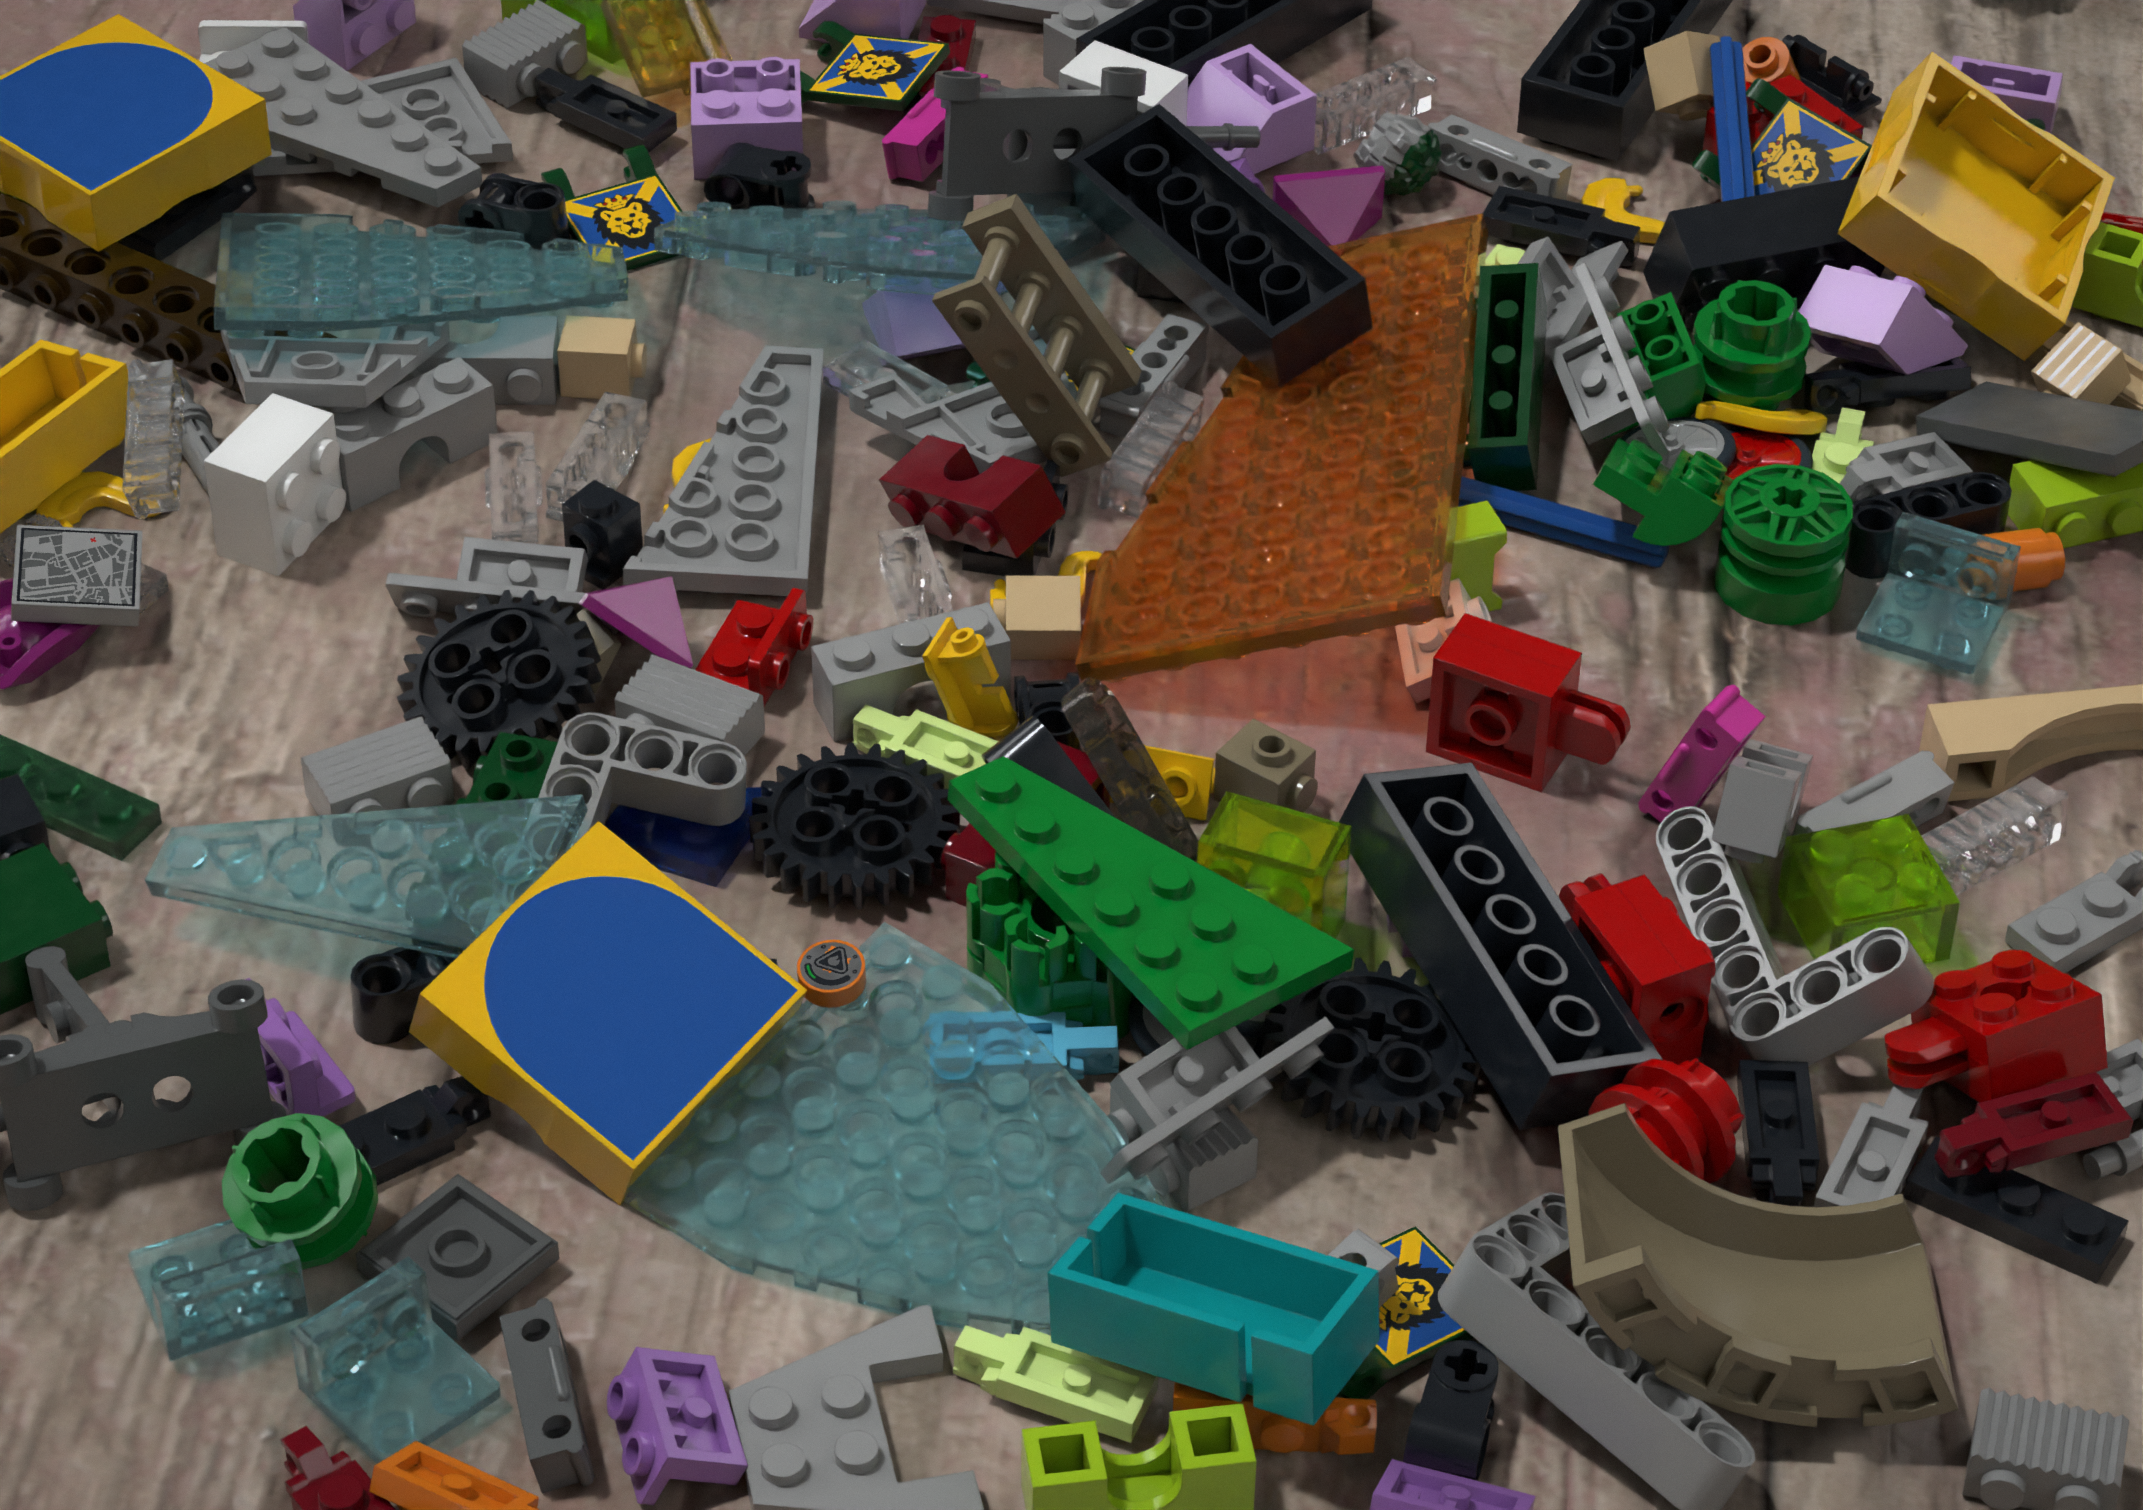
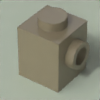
[1214,718,1318,832]

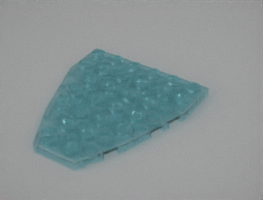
[654,200,1106,295]
[214,213,628,339]
[624,922,1166,1335]

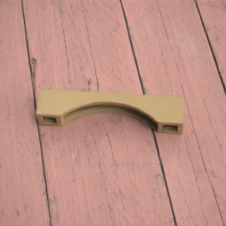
[1919,684,2143,802]

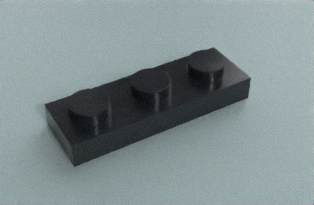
[1903,1137,2129,1284]

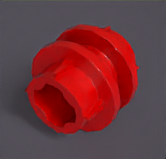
[1589,1058,1745,1184]

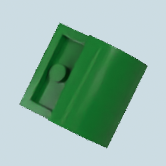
[1603,292,1706,439]
[1592,438,1733,546]

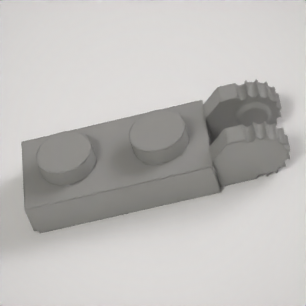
[2005,850,2143,973]

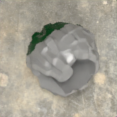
[1353,112,1442,196]

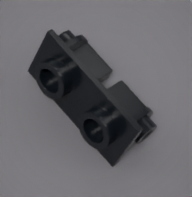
[1782,34,1882,119]

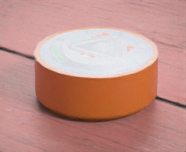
[797,940,867,1008]

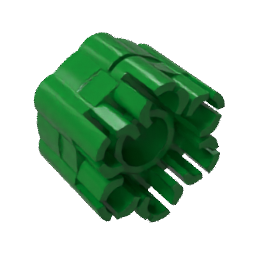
[966,850,1136,1040]

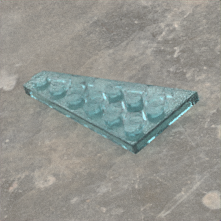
[145,794,588,958]

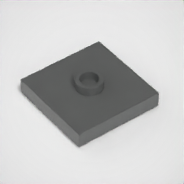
[356,1174,560,1341]

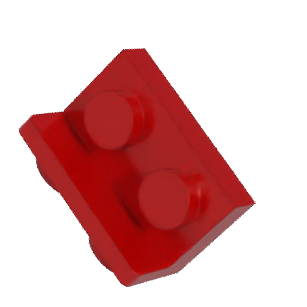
[695,587,814,707]

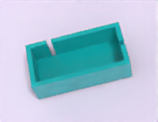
[1047,1193,1379,1426]

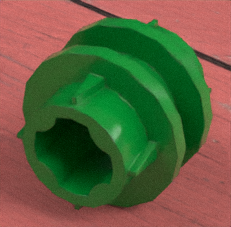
[1693,280,1812,411]
[222,1113,378,1270]

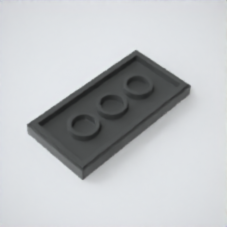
[1916,381,2143,477]

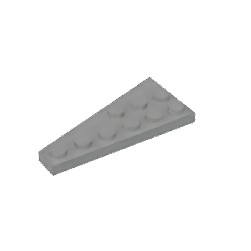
[204,27,482,207]
[253,58,513,176]
[623,345,824,597]

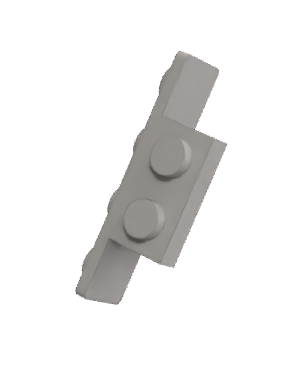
[1518,237,1628,385]
[1549,262,1670,456]
[385,537,618,635]
[1100,1017,1334,1184]

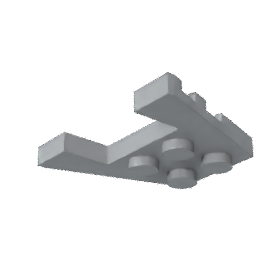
[220,310,450,413]
[849,325,1077,474]
[729,1304,984,1510]

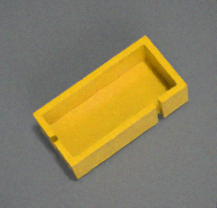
[0,339,144,534]

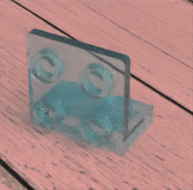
[1856,512,2021,674]
[128,1219,309,1361]
[290,1256,501,1464]

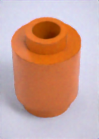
[1743,37,1801,85]
[1968,528,2065,595]

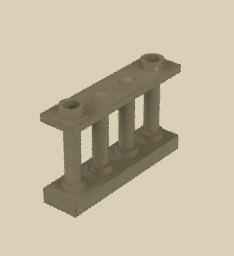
[932,194,1142,477]

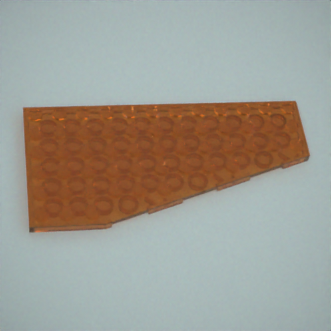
[1075,213,1488,685]

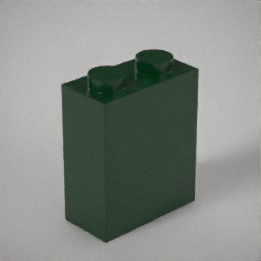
[0,843,113,1015]

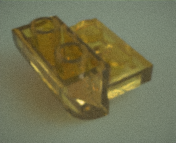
[600,0,733,98]

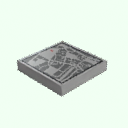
[11,525,142,627]

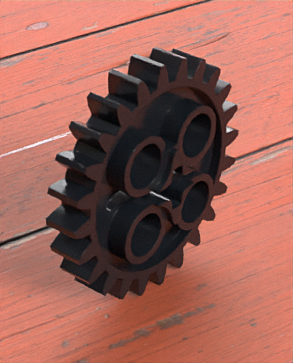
[397,590,602,769]
[749,743,960,909]
[1260,958,1481,1143]

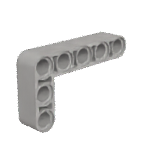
[494,712,747,921]
[1655,806,1934,1066]
[1438,1192,1755,1510]

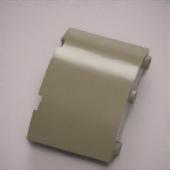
[1558,1103,1958,1427]

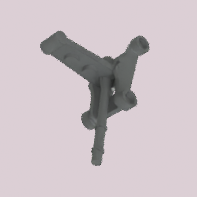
[928,67,1260,221]
[0,946,287,1211]

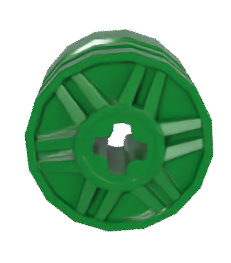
[1715,464,1853,626]

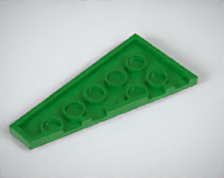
[947,756,1354,1050]

